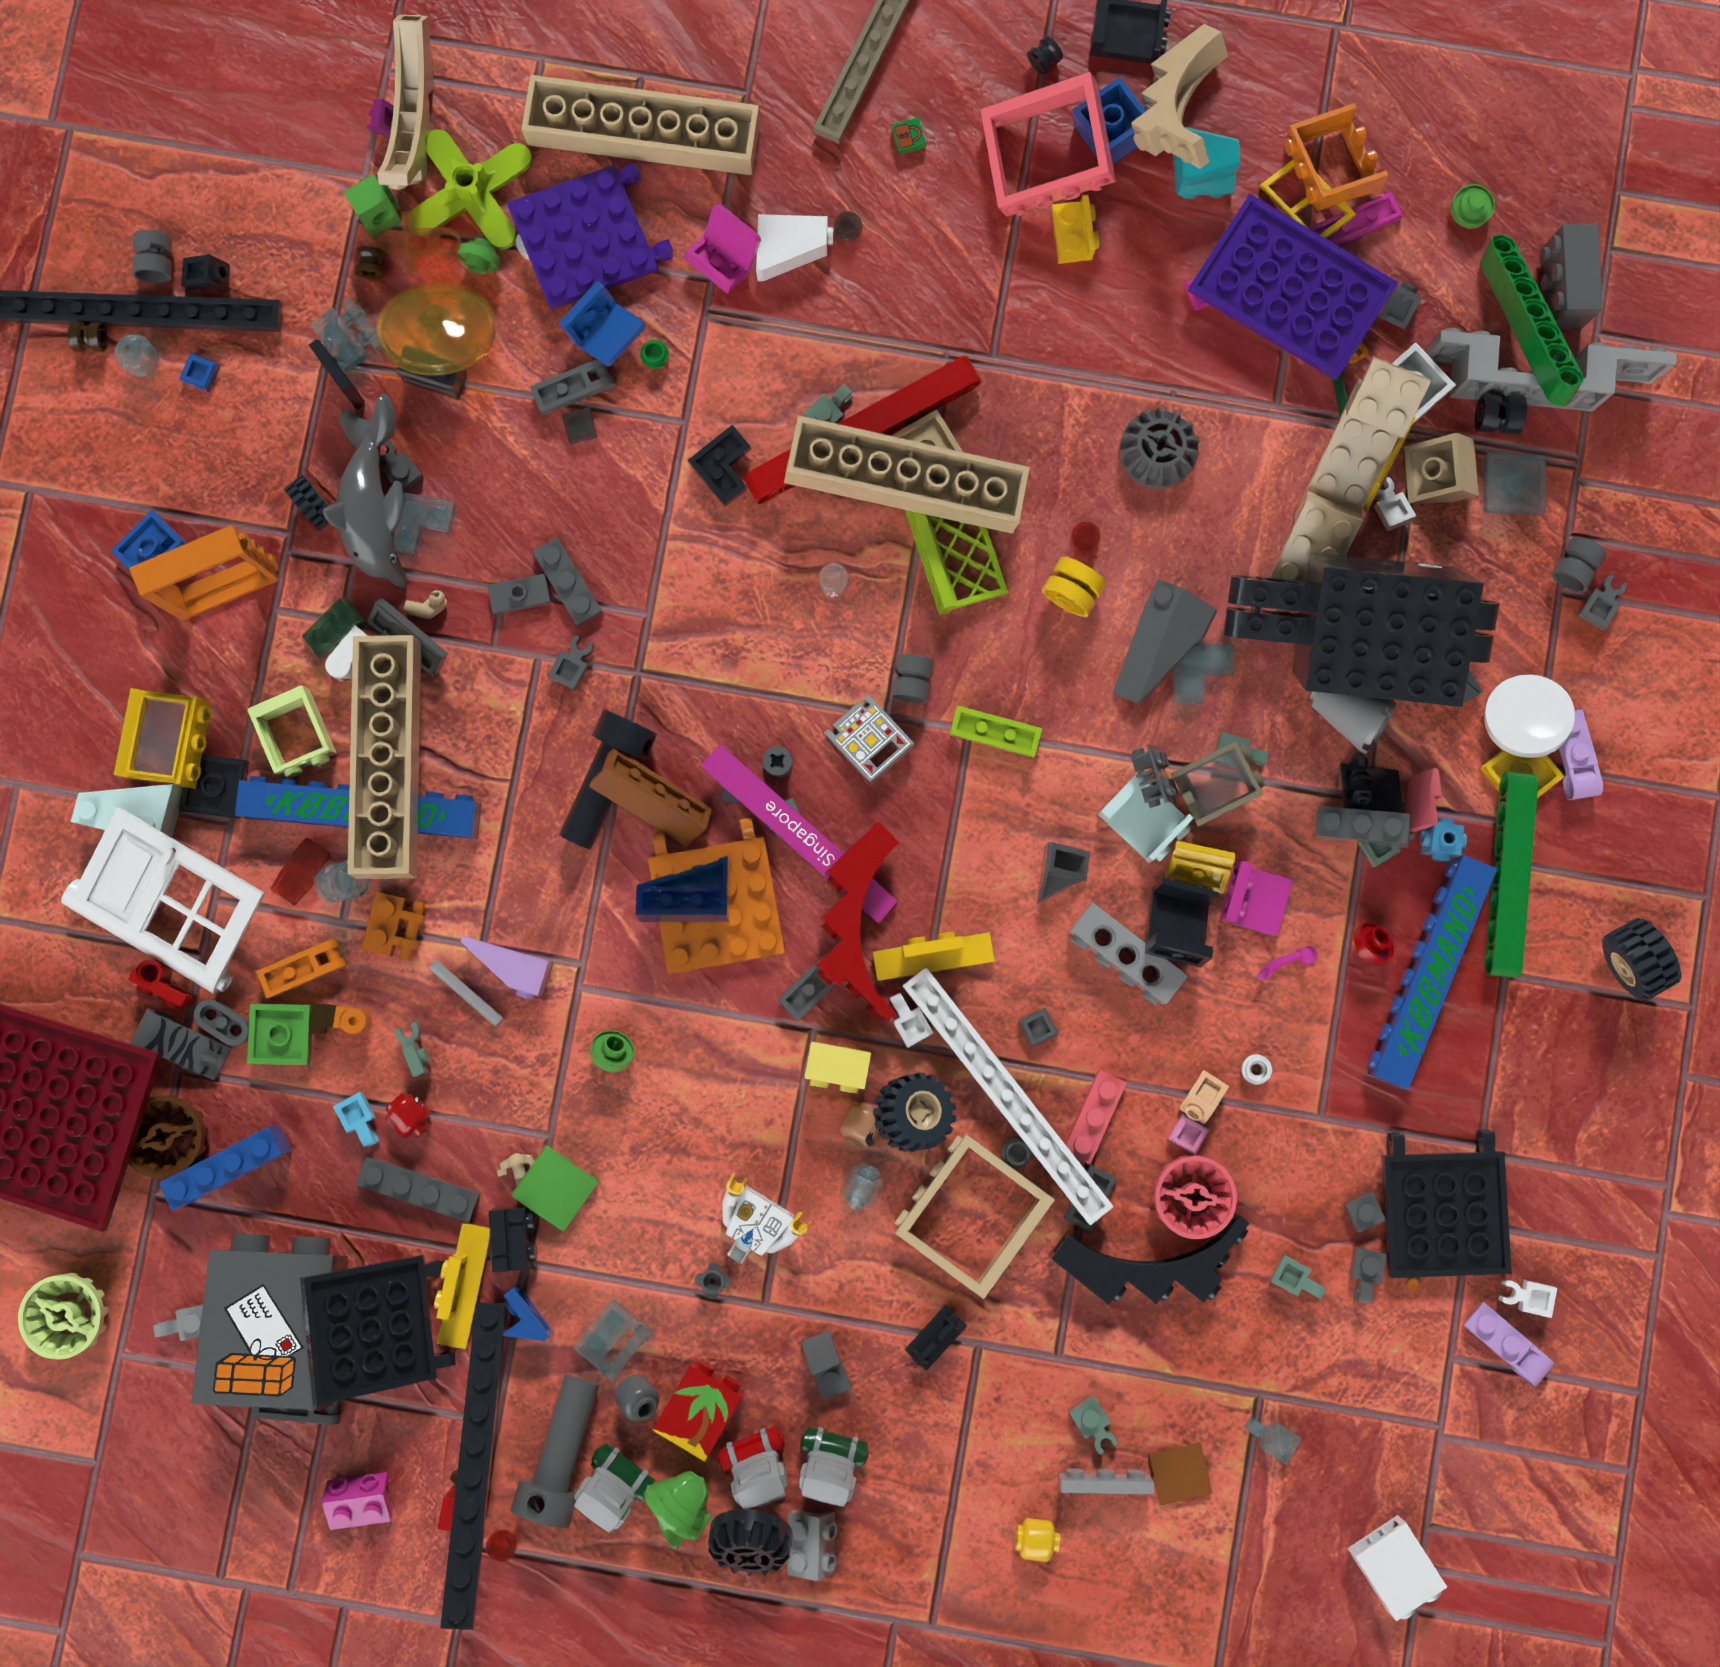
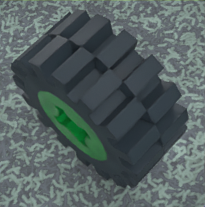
[284,475,329,531]

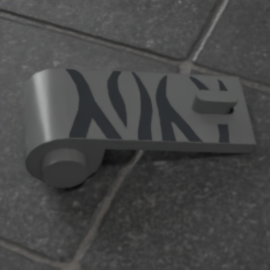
[130,1008,231,1080]

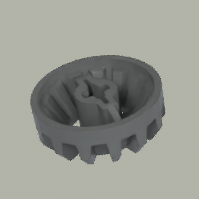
[1119,407,1200,489]

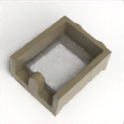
[1171,741,1265,826]

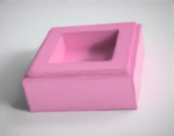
[1167,1114,1209,1155]

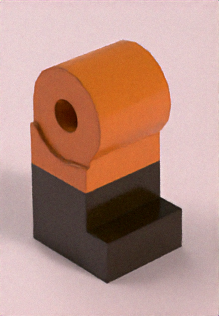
[308,1003,371,1034]

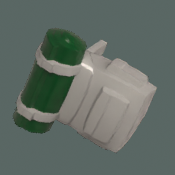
[798,1426,869,1507]
[574,1443,656,1532]

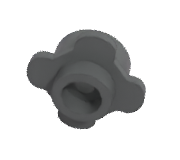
[695,1262,731,1299]

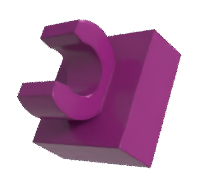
[367,99,394,139]

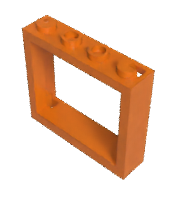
[129,525,280,621]

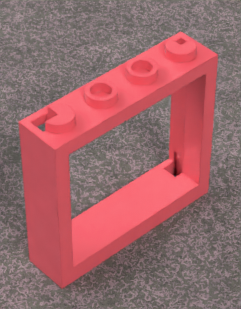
[980,72,1116,217]

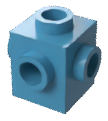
[1420,818,1467,862]

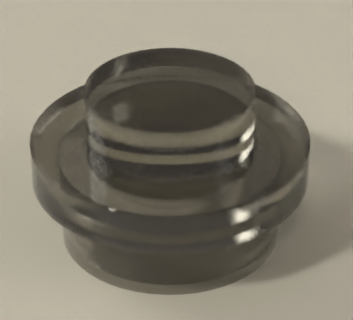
[834,211,863,241]

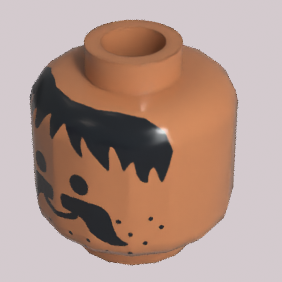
[840,1103,881,1150]

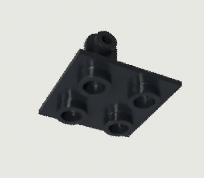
[1340,753,1404,813]

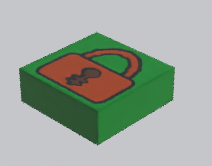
[891,117,926,155]

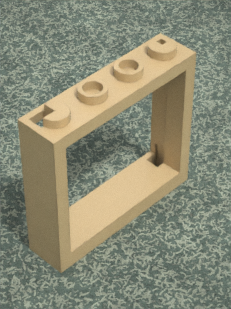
[894,1133,1055,1299]

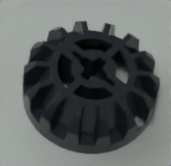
[708,1509,793,1576]

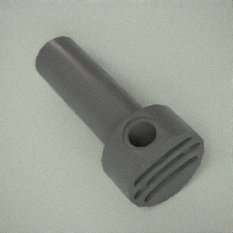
[510,1374,599,1528]

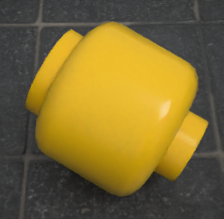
[1015,1518,1060,1562]

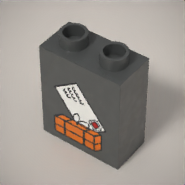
[191,1233,348,1410]

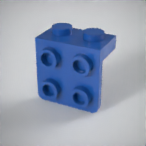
[558,281,646,366]

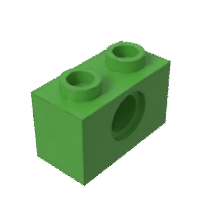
[343,174,402,239]

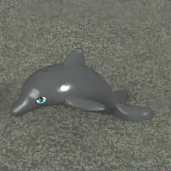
[322,393,407,588]

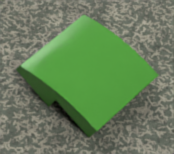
[511,1145,599,1231]

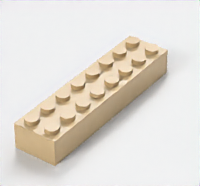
[521,75,760,175]
[784,415,1030,534]
[347,635,421,879]

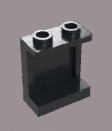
[1089,0,1171,64]

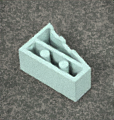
[71,784,183,838]

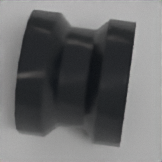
[1027,36,1063,75]

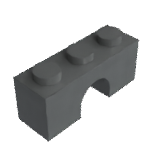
[1315,806,1411,848]

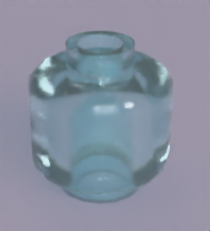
[114,334,160,377]
[840,1163,884,1211]

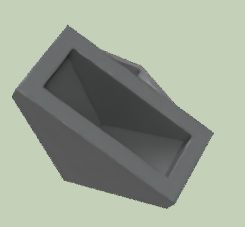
[1037,842,1090,904]

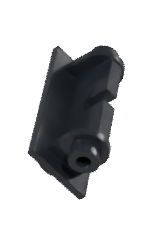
[904,1304,968,1371]

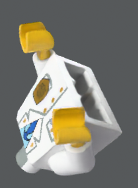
[722,1172,813,1264]

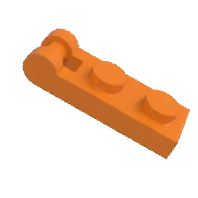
[256,938,347,999]

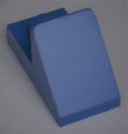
[502,1284,554,1341]

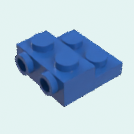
[111,510,187,571]

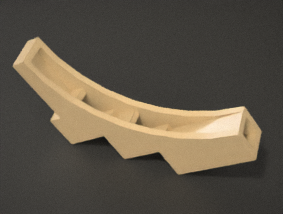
[377,15,434,189]

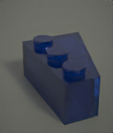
[636,856,730,922]

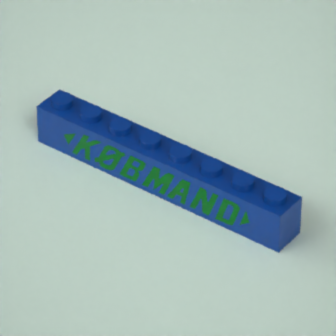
[235,776,481,839]
[1367,855,1497,1090]

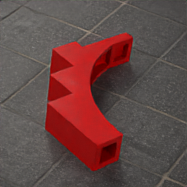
[815,821,899,1021]

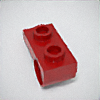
[128,960,196,1010]

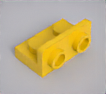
[1051,194,1099,264]

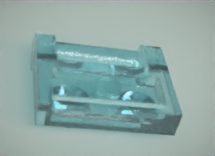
[573,1298,654,1382]

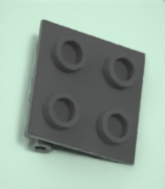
[1131,745,1178,808]

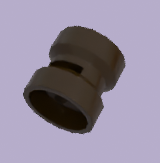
[68,322,108,352]

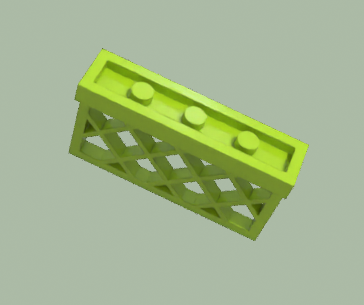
[905,510,1008,616]

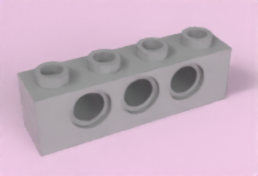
[1068,902,1188,1006]

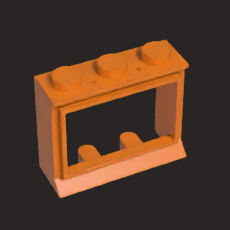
[1284,103,1388,213]

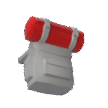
[717,1426,788,1509]

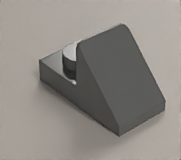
[801,1330,852,1400]

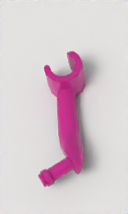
[1257,946,1318,979]

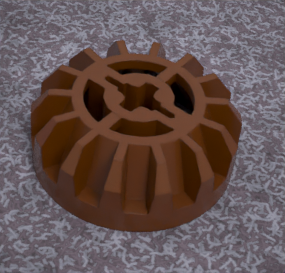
[128,1095,209,1178]

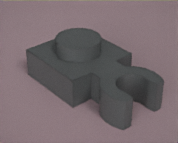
[380,440,424,493]
[1577,575,1627,630]
[548,635,594,691]

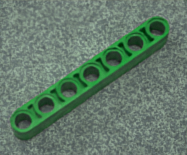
[1480,234,1584,406]
[1485,771,1538,978]

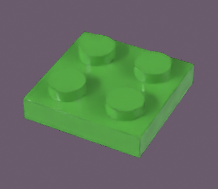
[247,1004,312,1065]

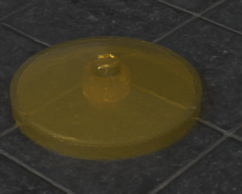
[377,282,496,375]

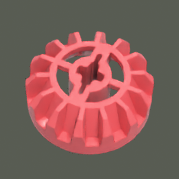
[1152,1155,1237,1239]

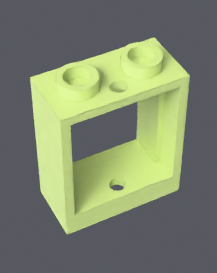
[247,685,337,778]

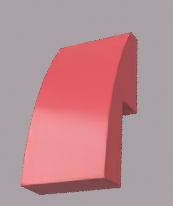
[1406,768,1442,832]

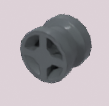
[763,746,793,778]

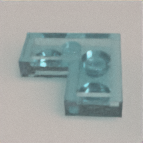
[394,492,457,555]
[1173,644,1234,704]

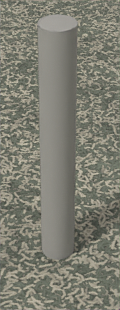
[429,960,504,1027]

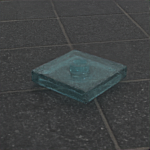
[1484,453,1546,515]

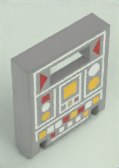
[824,694,915,785]

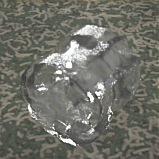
[819,563,848,597]

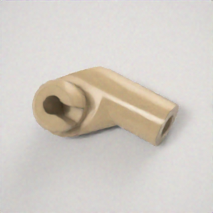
[404,590,447,619]

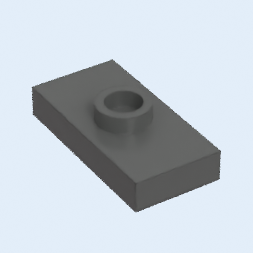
[487,573,552,615]

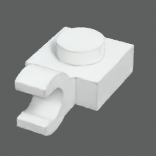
[889,993,933,1048]

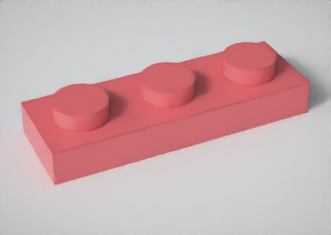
[1065,1070,1127,1165]

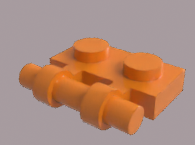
[361,892,425,961]

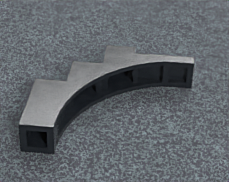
[1048,1213,1250,1305]

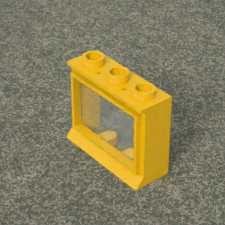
[114,688,212,789]

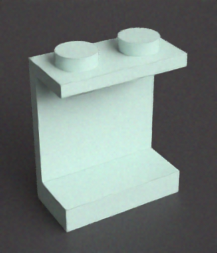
[1098,770,1194,863]

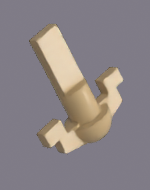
[497,1153,535,1185]

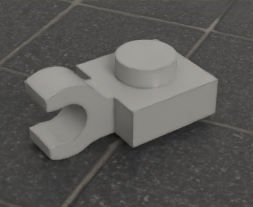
[153,1304,203,1341]

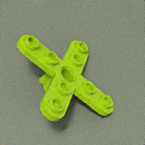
[407,130,532,250]

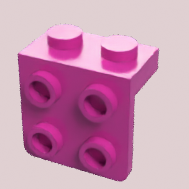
[683,204,761,294]

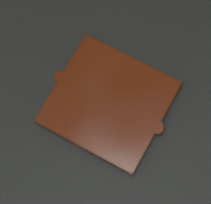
[1148,1442,1212,1505]

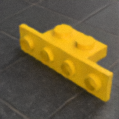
[873,931,995,981]
[434,1222,490,1350]

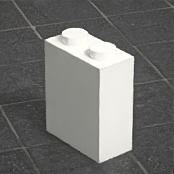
[1347,1515,1447,1621]

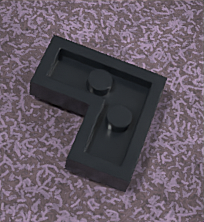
[687,424,751,507]

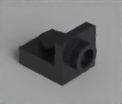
[181,254,230,292]

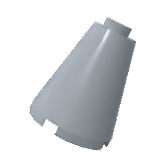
[1310,691,1397,755]

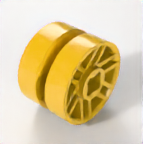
[1042,557,1107,617]

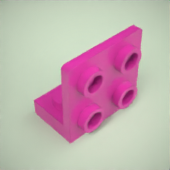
[1219,861,1292,936]

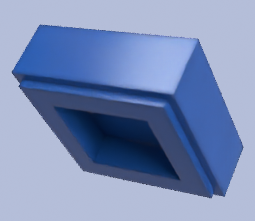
[179,353,220,392]

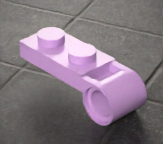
[1559,709,1603,800]
[1463,1302,1555,1387]

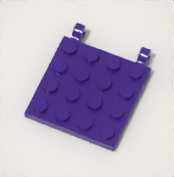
[507,163,673,310]

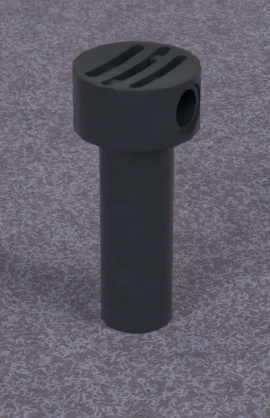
[558,709,658,849]

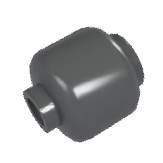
[615,1375,660,1422]

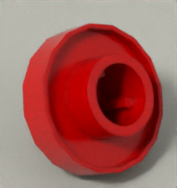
[1353,922,1395,965]

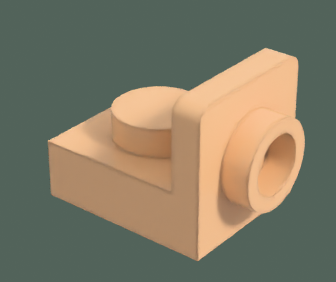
[1179,1070,1229,1124]

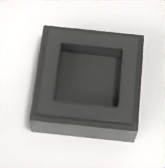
[1018,1007,1059,1048]

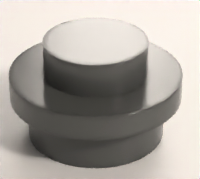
[1002,1138,1032,1168]

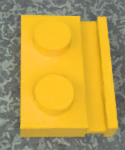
[1165,840,1235,894]

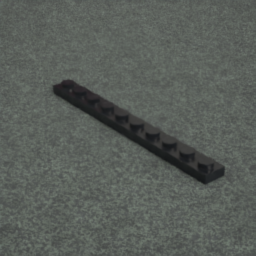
[0,290,283,332]
[440,1302,507,1630]

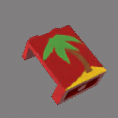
[652,1360,744,1462]

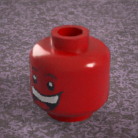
[385,1093,431,1138]

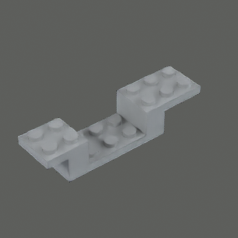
[1424,328,1677,412]

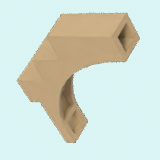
[1131,24,1228,169]

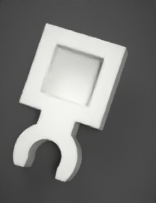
[1374,477,1416,532]
[1498,1280,1557,1318]

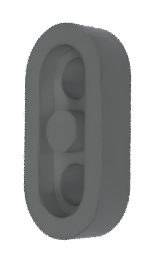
[194,999,249,1046]

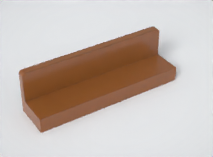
[589,747,712,846]

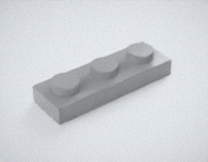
[1058,1468,1154,1494]

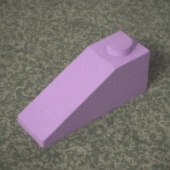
[461,936,553,1000]

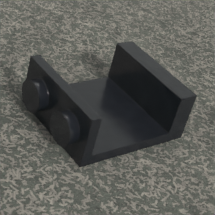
[1145,878,1219,968]

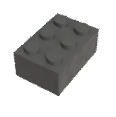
[1539,224,1603,330]

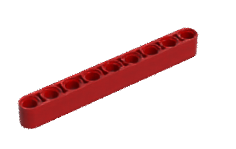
[743,356,982,504]

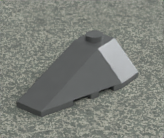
[1113,579,1217,705]

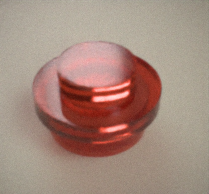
[1071,522,1100,551]
[486,1529,517,1562]

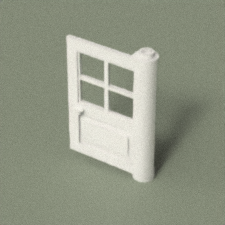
[61,807,265,994]

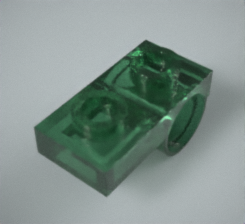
[302,598,366,658]

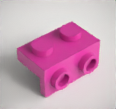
[322,1472,393,1530]

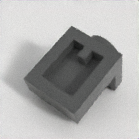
[1378,281,1422,330]

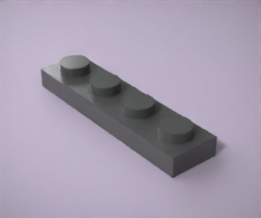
[355,1155,481,1223]

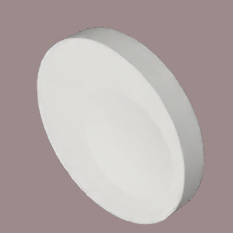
[1484,675,1575,758]

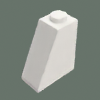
[756,214,833,281]

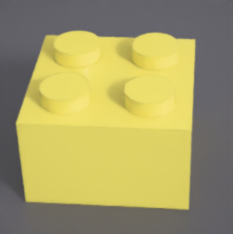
[805,1041,871,1094]

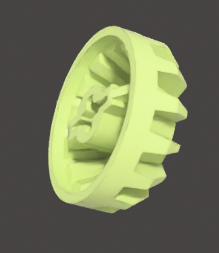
[18,1273,109,1360]

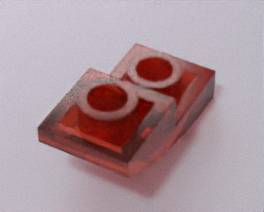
[270,837,331,906]

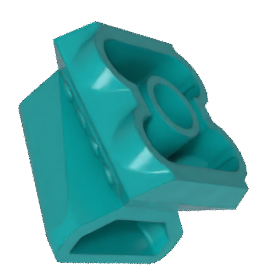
[1173,127,1240,199]

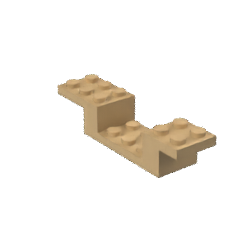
[1270,356,1431,581]

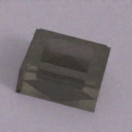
[562,407,598,445]

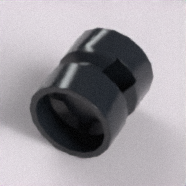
[1474,393,1527,435]

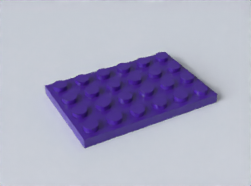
[1188,194,1399,381]

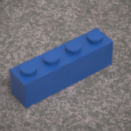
[159,1125,292,1210]

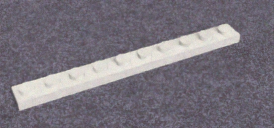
[903,968,1114,1225]

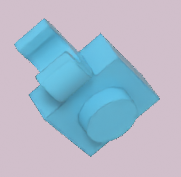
[333,1092,380,1147]

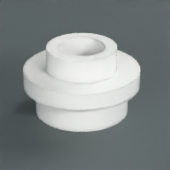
[1241,1054,1272,1085]

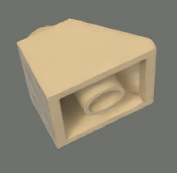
[1404,433,1479,504]

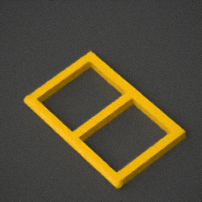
[1259,160,1356,239]
[1363,416,1415,512]

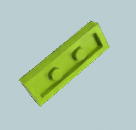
[949,705,1042,758]

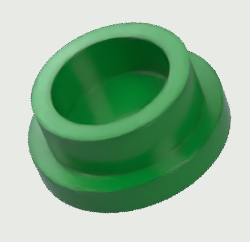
[640,340,669,369]

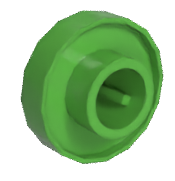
[1450,184,1495,229]
[457,238,501,274]
[589,1030,635,1072]

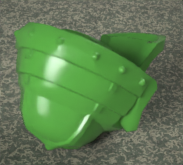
[643,1471,712,1550]

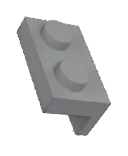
[787,1510,837,1581]

